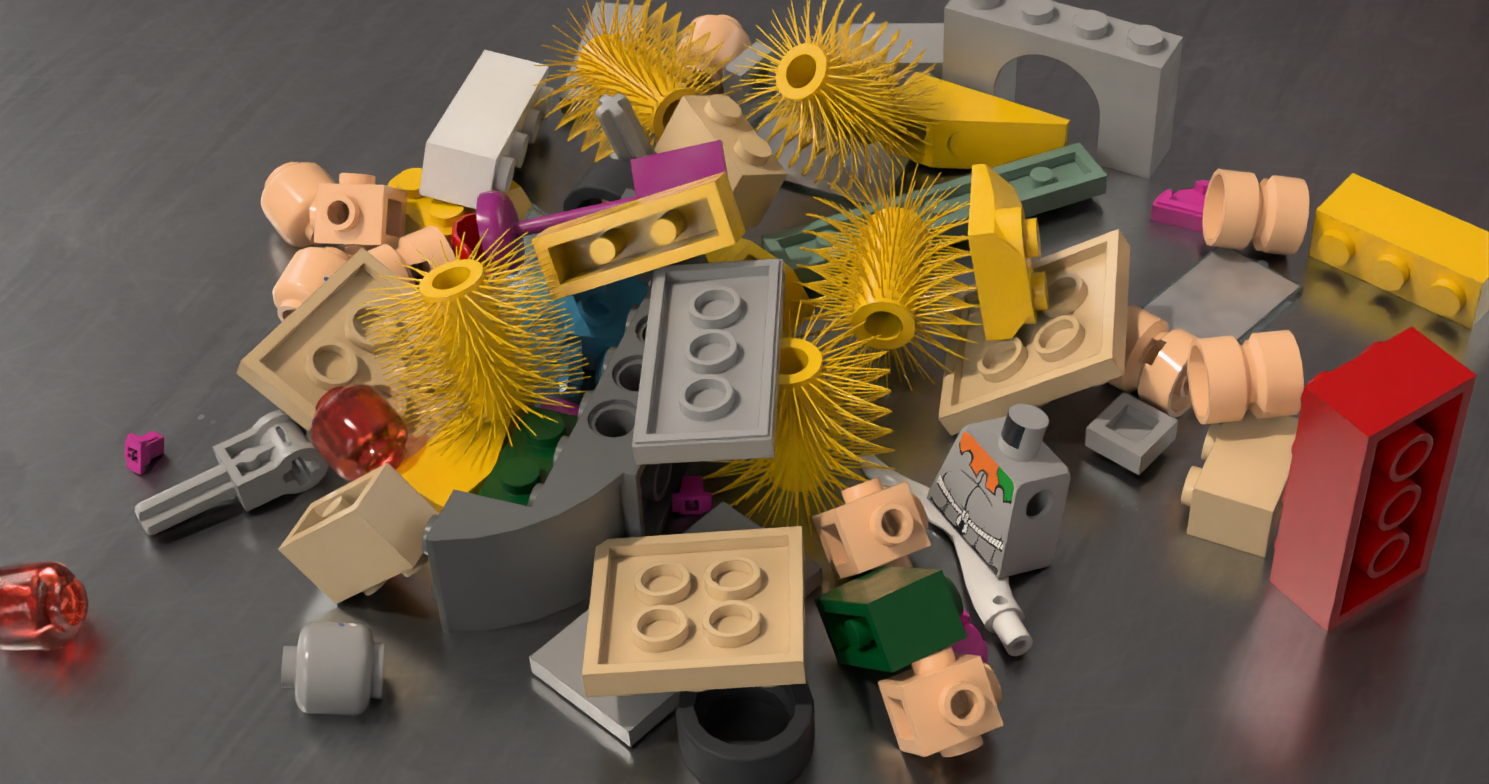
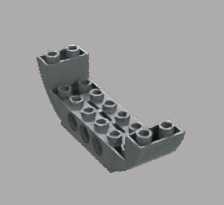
[422,188,709,633]

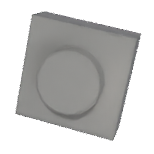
[722,41,776,118]
[1085,392,1178,475]

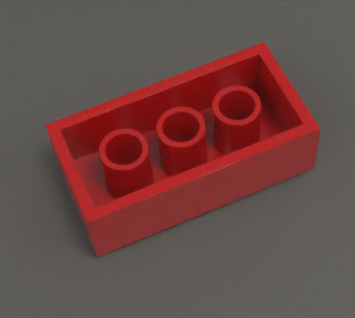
[1269,326,1477,632]

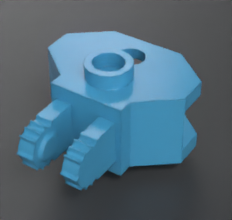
[517,272,648,397]

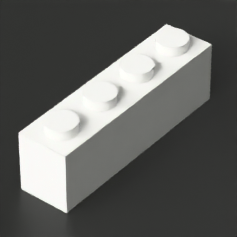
[419,50,554,209]

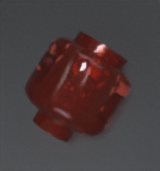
[309,384,409,481]
[0,561,89,652]

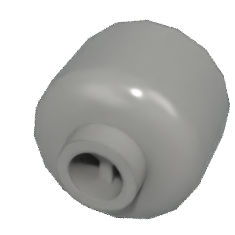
[281,622,385,716]

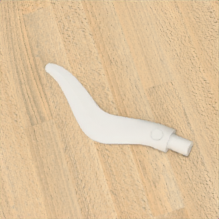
[859,453,1033,656]

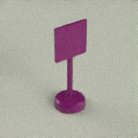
[476,140,728,277]

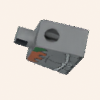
[927,403,1071,579]

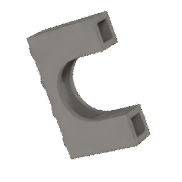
[942,0,1183,180]

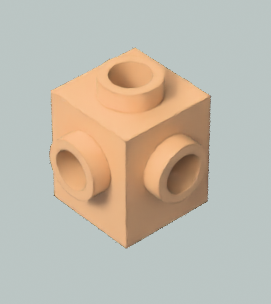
[309,173,407,258]
[812,477,931,580]
[878,646,1004,757]

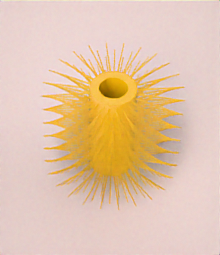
[533,0,742,163]
[731,0,944,197]
[788,161,981,391]
[357,228,591,457]
[702,299,895,535]

